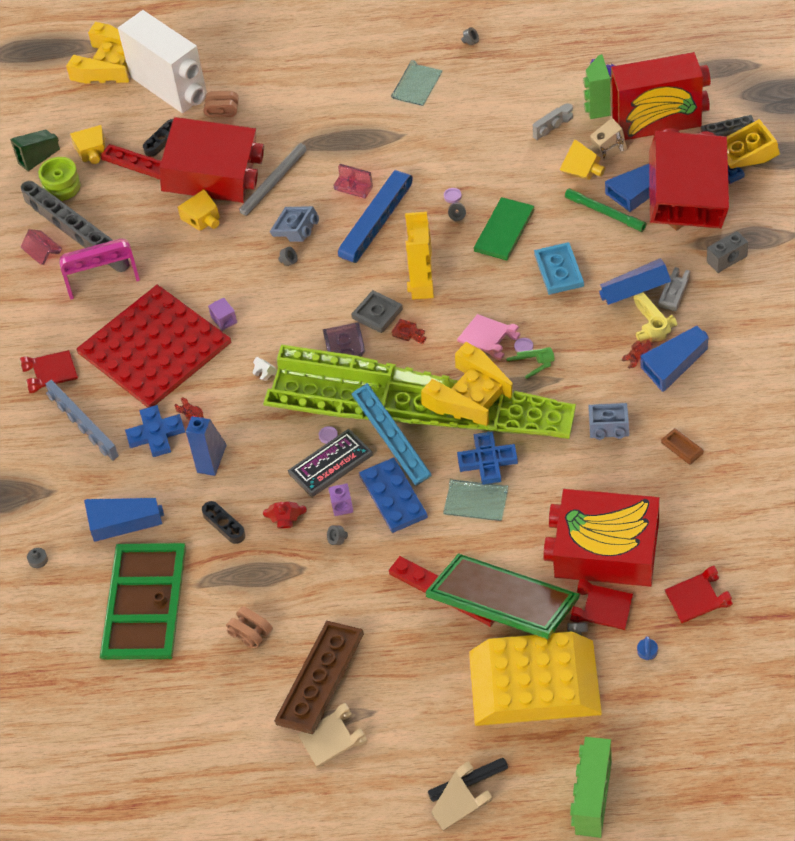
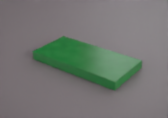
[474,197,535,261]

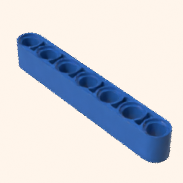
[338,170,413,263]

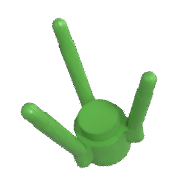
[506,347,555,379]

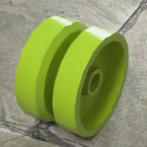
[38,157,81,201]

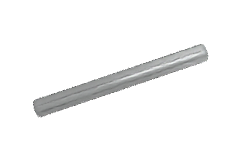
[239,143,307,216]

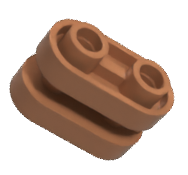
[203,91,239,118]
[226,606,273,648]

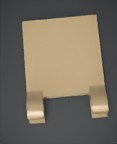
[298,703,368,768]

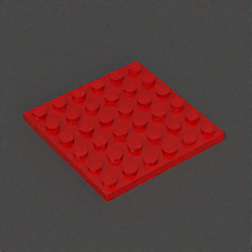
[76,284,232,408]

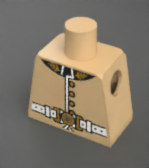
[588,118,627,161]

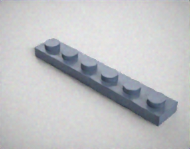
[45,380,119,461]

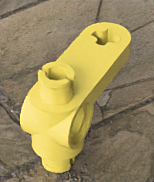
[634,292,677,344]

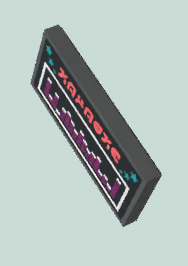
[288,429,373,497]

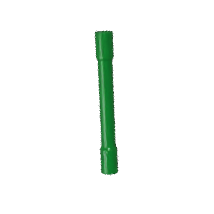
[565,188,647,232]

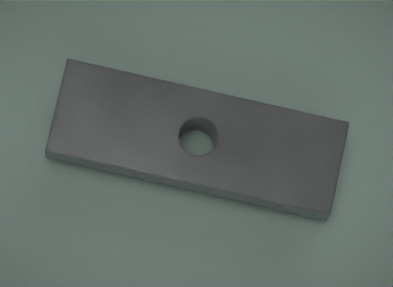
[701,115,755,137]

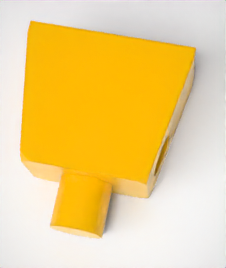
[70,125,106,164]
[559,139,606,180]
[177,190,220,231]

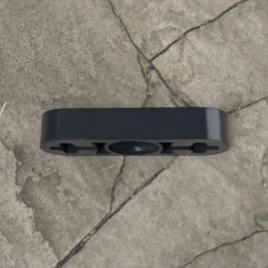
[143,119,173,157]
[202,501,245,544]

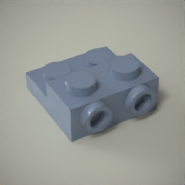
[269,206,319,242]
[588,403,629,440]

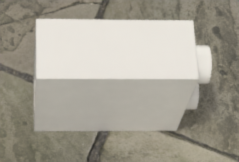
[118,10,207,114]

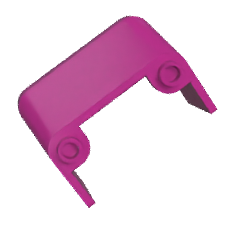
[59,239,140,300]

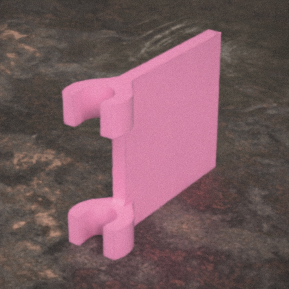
[457,314,520,360]

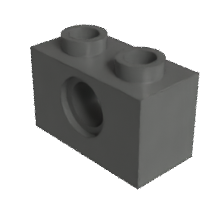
[707,231,748,273]

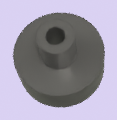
[461,27,479,45]
[448,202,466,221]
[278,247,297,266]
[327,525,348,545]
[27,548,48,568]
[567,622,588,636]

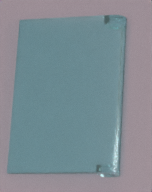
[391,60,442,106]
[443,479,508,521]

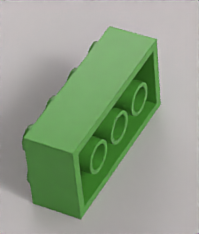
[570,737,612,838]

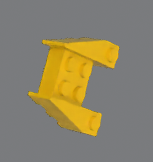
[66,22,129,84]
[405,212,434,300]
[421,342,513,426]

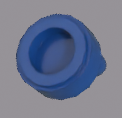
[637,636,658,660]

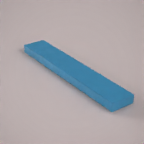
[351,383,432,486]

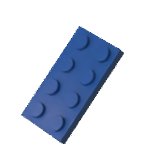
[359,457,428,533]

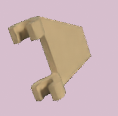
[431,761,492,831]

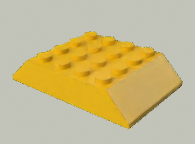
[469,632,602,726]

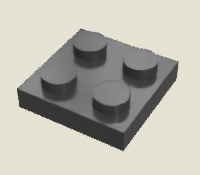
[351,290,403,333]

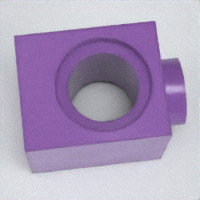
[208,298,237,331]
[328,483,353,516]

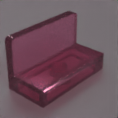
[21,229,62,265]

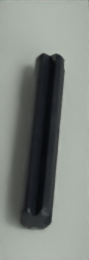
[428,758,508,802]

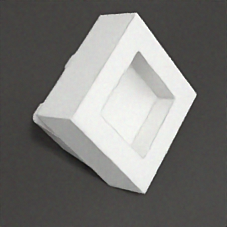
[253,357,277,381]

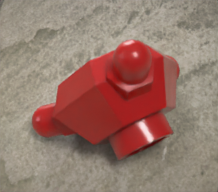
[263,501,307,529]

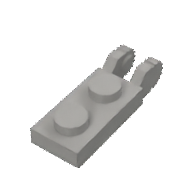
[533,103,573,140]
[658,267,691,311]

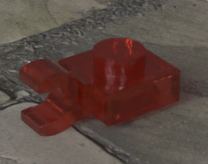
[392,319,427,344]
[622,339,653,369]
[174,397,204,421]

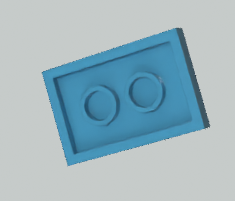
[534,242,584,295]

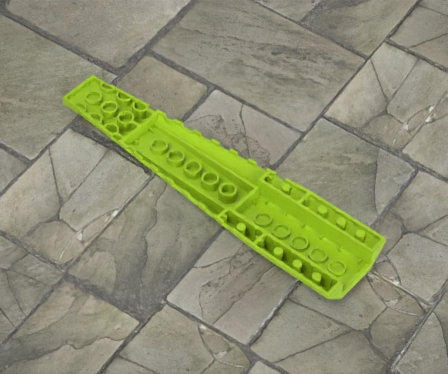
[263,344,576,439]

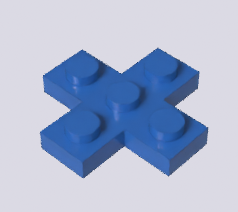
[125,405,185,457]
[457,431,518,485]

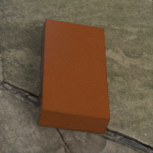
[661,428,704,465]

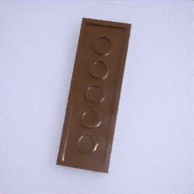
[274,620,364,735]

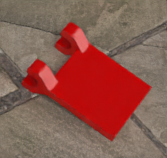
[20,350,78,393]
[664,565,733,624]
[570,579,633,630]

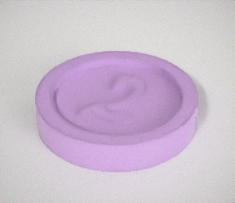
[444,188,462,203]
[514,338,533,352]
[318,426,338,444]

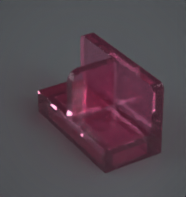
[333,164,373,199]

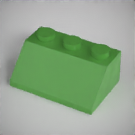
[583,54,611,119]

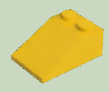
[727,119,780,169]

